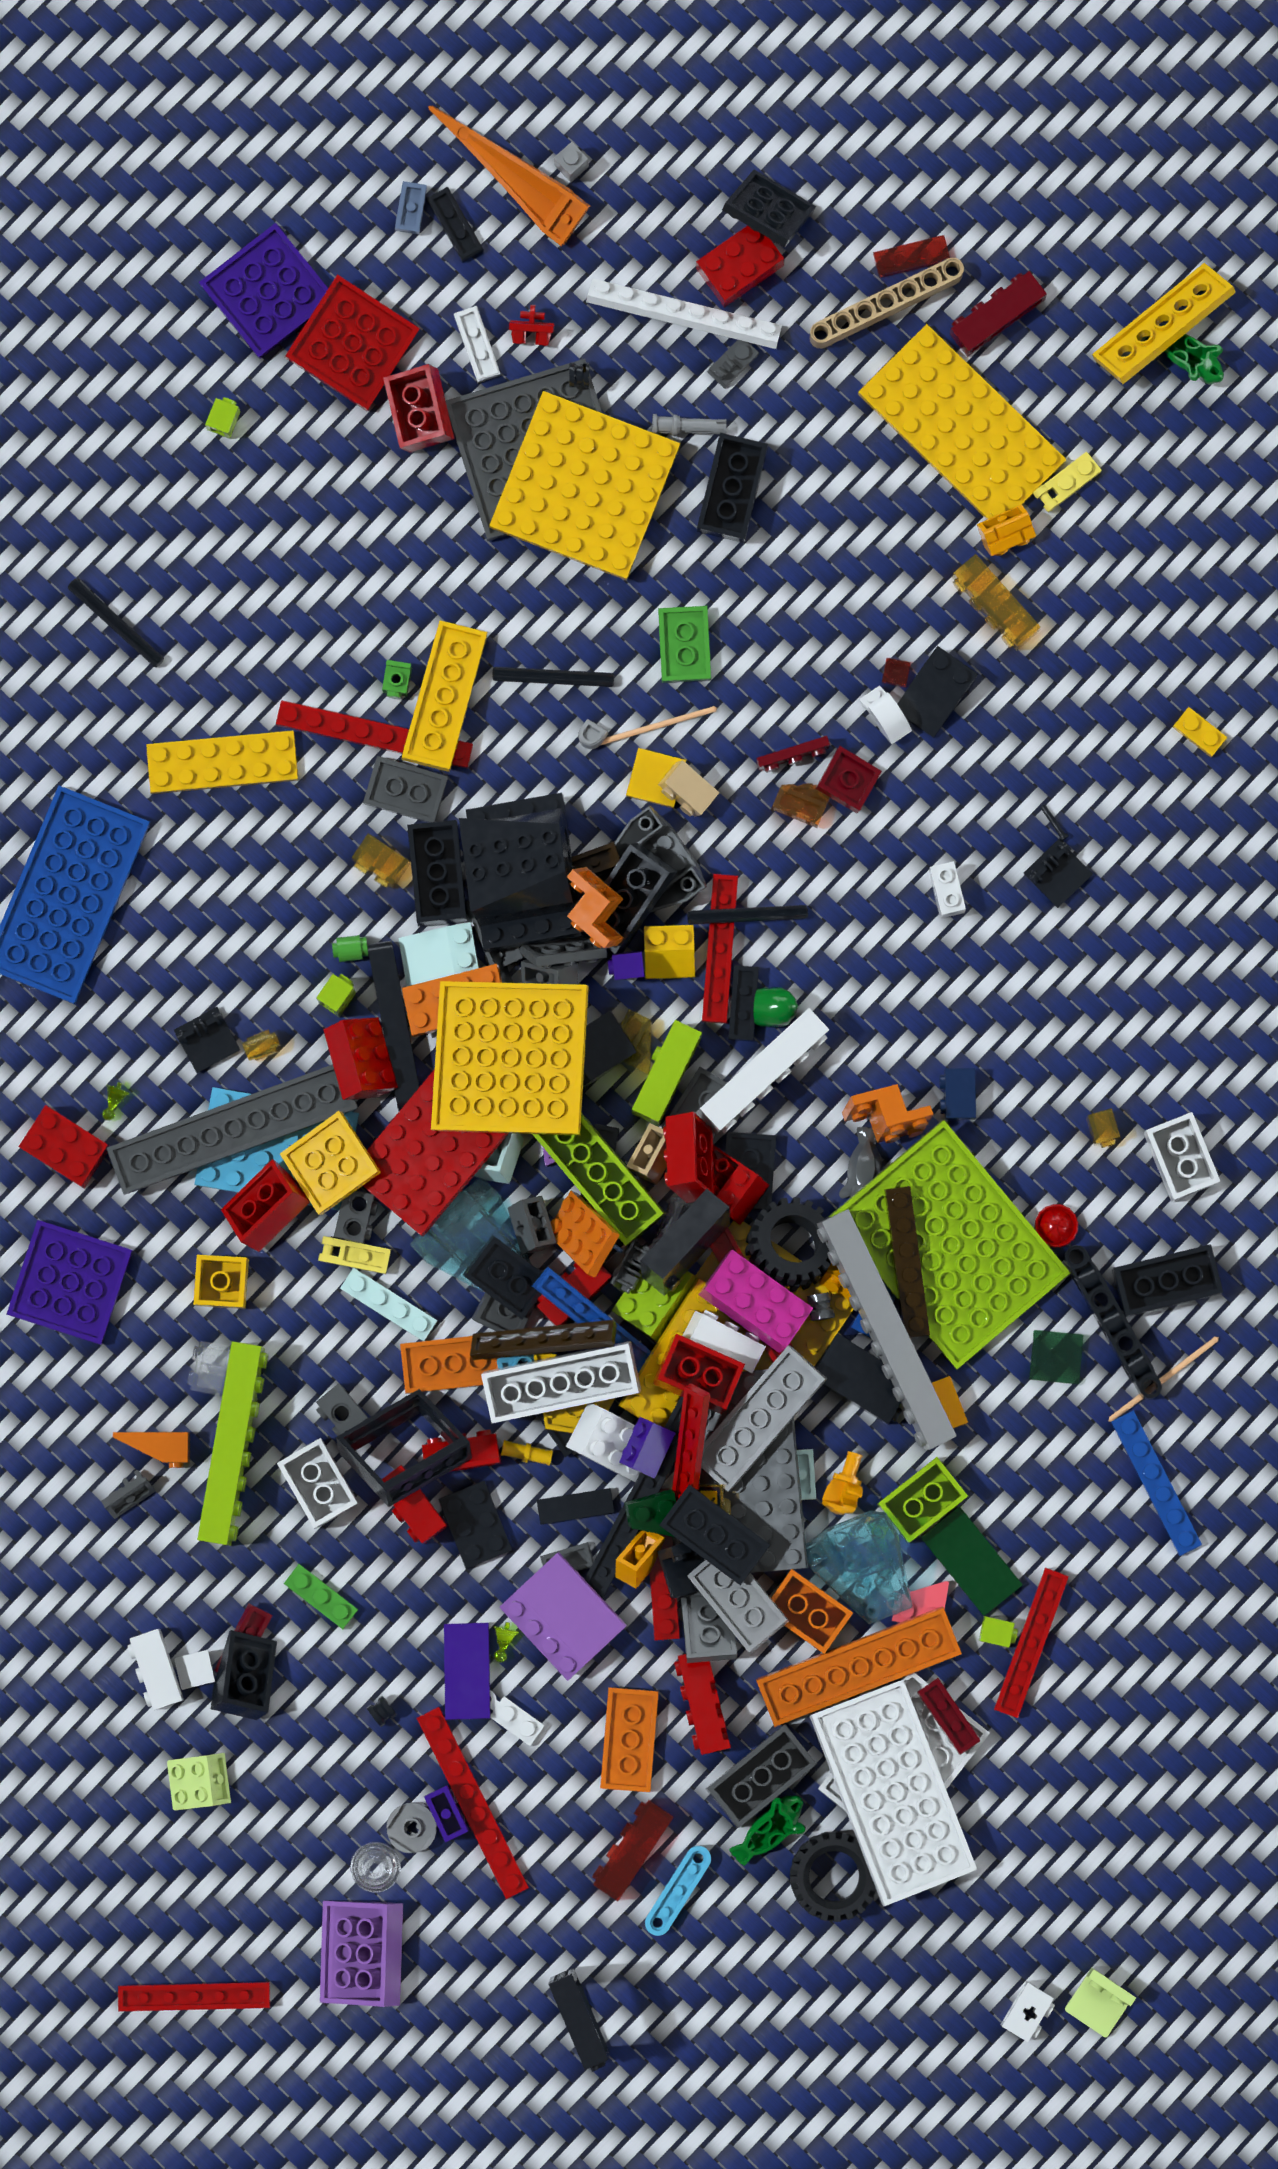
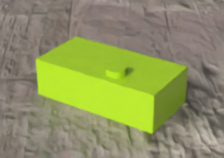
[632,1020,702,1127]

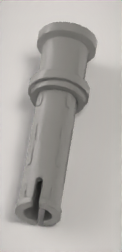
[652,414,726,436]

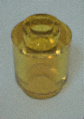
[242,1029,281,1061]

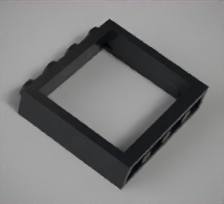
[336,1389,472,1507]
[548,1967,609,2072]

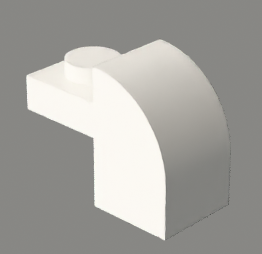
[859,686,912,744]

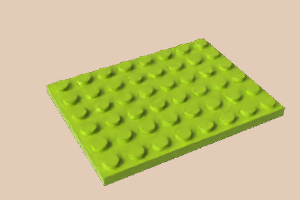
[829,1120,1070,1369]

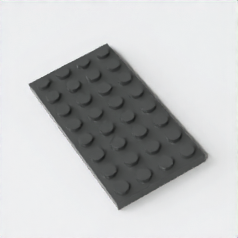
[700,1369,808,1573]

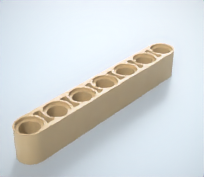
[809,258,964,349]

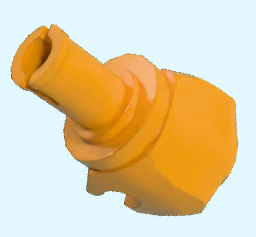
[822,1451,863,1515]

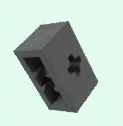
[507,1196,556,1255]

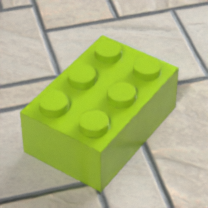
[612,1269,696,1342]
[877,1457,968,1543]

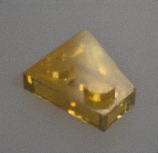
[621,1009,652,1075]

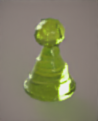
[102,1082,129,1121]
[494,1622,519,1663]

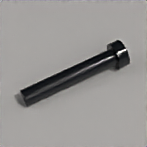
[1040,805,1069,841]

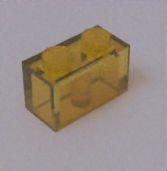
[352,833,410,888]

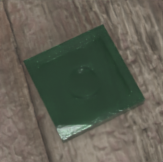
[1029,1330,1084,1385]

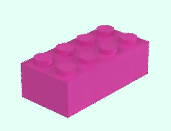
[698,1250,813,1353]

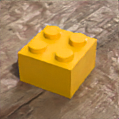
[193,1255,249,1309]

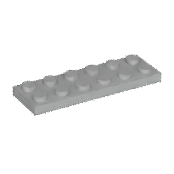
[701,1345,827,1492]

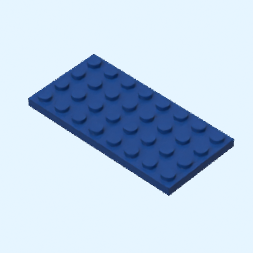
[0,785,150,1005]

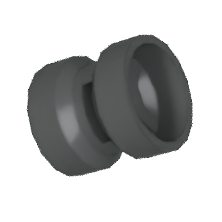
[807,1292,835,1321]

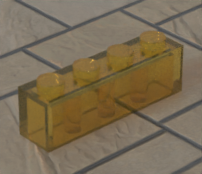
[952,554,1041,650]

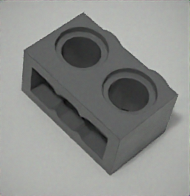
[334,1191,378,1244]

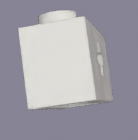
[929,861,966,919]
[1000,1981,1055,2042]

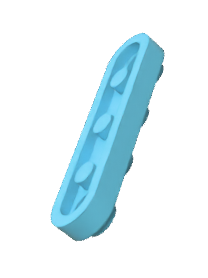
[645,1846,711,1936]

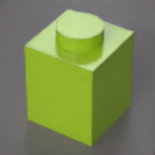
[205,397,240,439]
[978,1616,1018,1648]

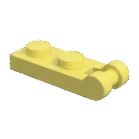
[1033,451,1102,513]
[318,1236,391,1274]

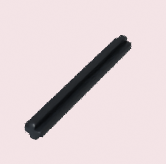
[68,578,164,667]
[492,667,614,687]
[687,905,808,925]

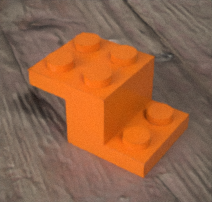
[567,867,624,948]
[842,1084,934,1143]

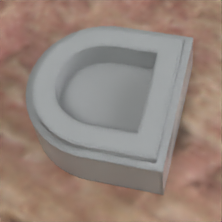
[578,719,608,749]

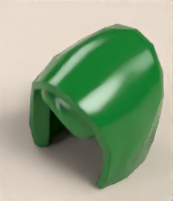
[754,987,798,1028]

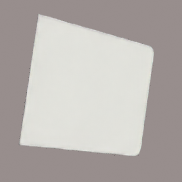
[175,1650,215,1690]

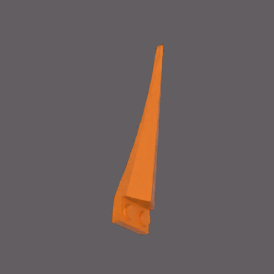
[428,106,590,246]

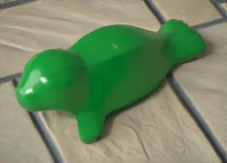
[1162,325,1224,384]
[729,1796,806,1866]

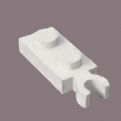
[490,1690,545,1746]

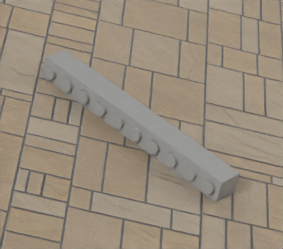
[817,1209,957,1450]

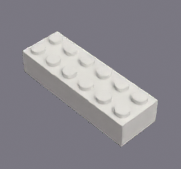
[696,1008,829,1134]
[481,1341,641,1423]

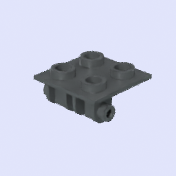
[611,1239,651,1294]

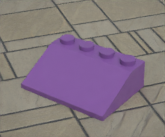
[499,1552,627,1681]
[320,1901,403,2007]

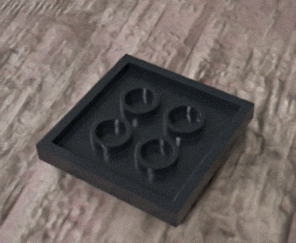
[722,170,816,247]

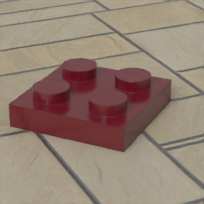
[815,746,882,813]

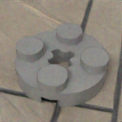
[387,1803,437,1853]

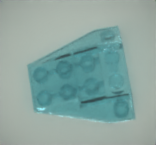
[410,1178,532,1293]
[806,1511,913,1624]

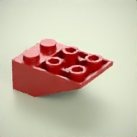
[713,1145,769,1225]

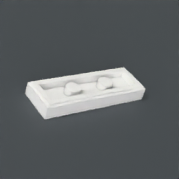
[454,306,501,383]

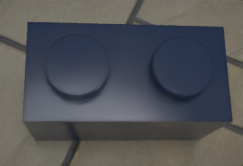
[939,1068,976,1120]

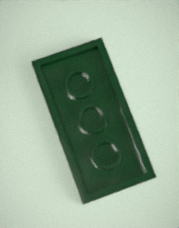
[921,1507,1023,1616]

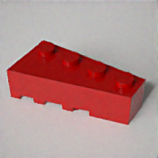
[674,1654,731,1755]

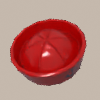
[1035,1204,1078,1247]

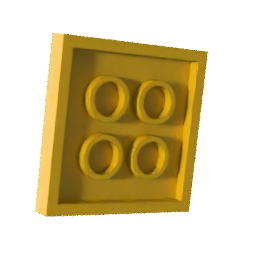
[280,1111,381,1215]

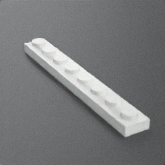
[586,279,782,349]

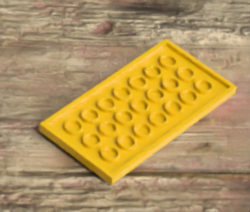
[858,324,1067,519]

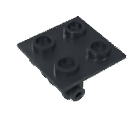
[1023,839,1093,908]
[174,1007,240,1073]

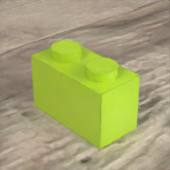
[316,974,356,1018]

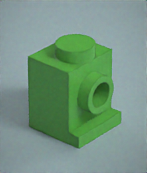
[382,660,412,699]

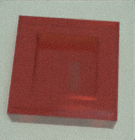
[882,658,911,688]

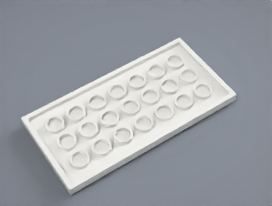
[810,1680,977,1906]

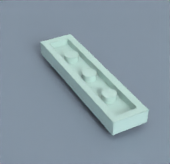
[340,1268,437,1341]

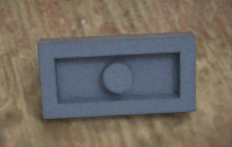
[395,181,427,234]

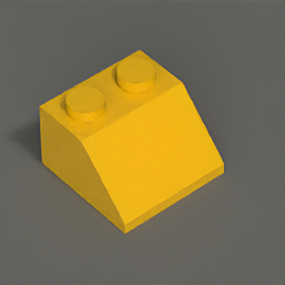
[644,925,695,979]

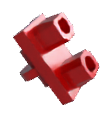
[509,305,554,346]

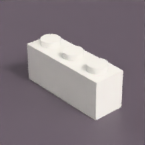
[682,1310,766,1373]
[127,1629,184,1710]

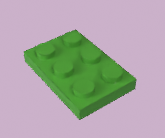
[658,606,711,683]

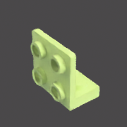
[167,1753,231,1810]
[1065,1967,1136,2038]

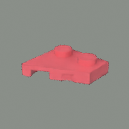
[892,1581,949,1623]

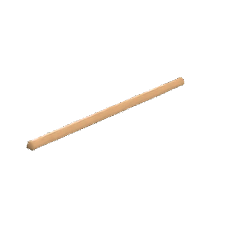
[601,706,717,745]
[1108,1337,1219,1422]

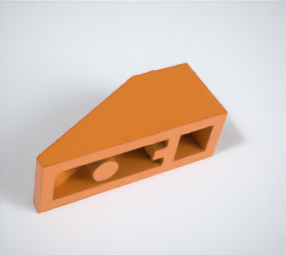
[113,1432,190,1468]

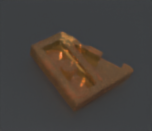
[772,783,830,828]

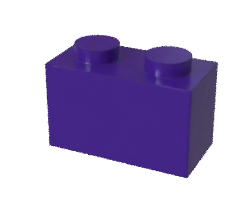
[607,950,644,980]
[619,1417,675,1479]
[424,1785,469,1842]

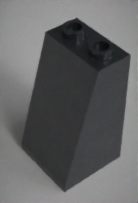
[816,1333,902,1425]

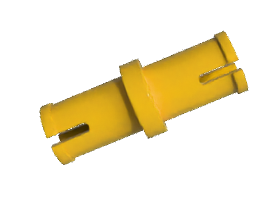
[501,1440,553,1466]

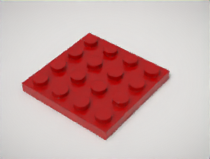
[284,274,420,411]

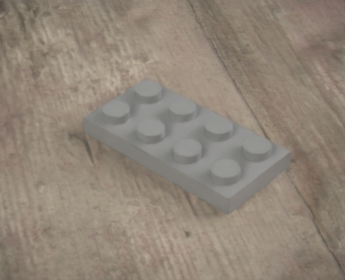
[687,1560,789,1653]

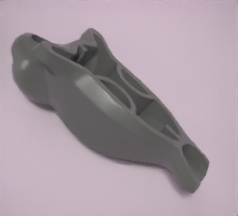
[839,1127,882,1199]

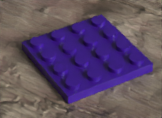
[199,223,328,360]
[6,1220,133,1345]

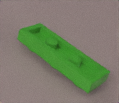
[283,1564,359,1629]

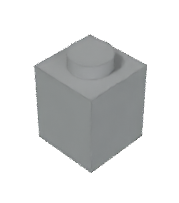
[554,142,589,183]

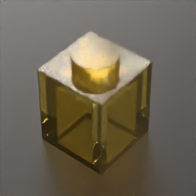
[1086,1108,1120,1148]

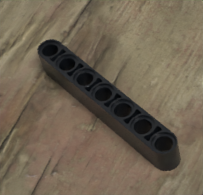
[367,940,420,1111]

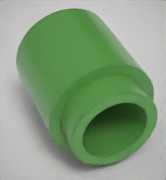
[332,935,369,962]

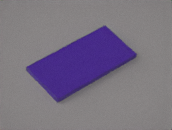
[444,1623,491,1720]

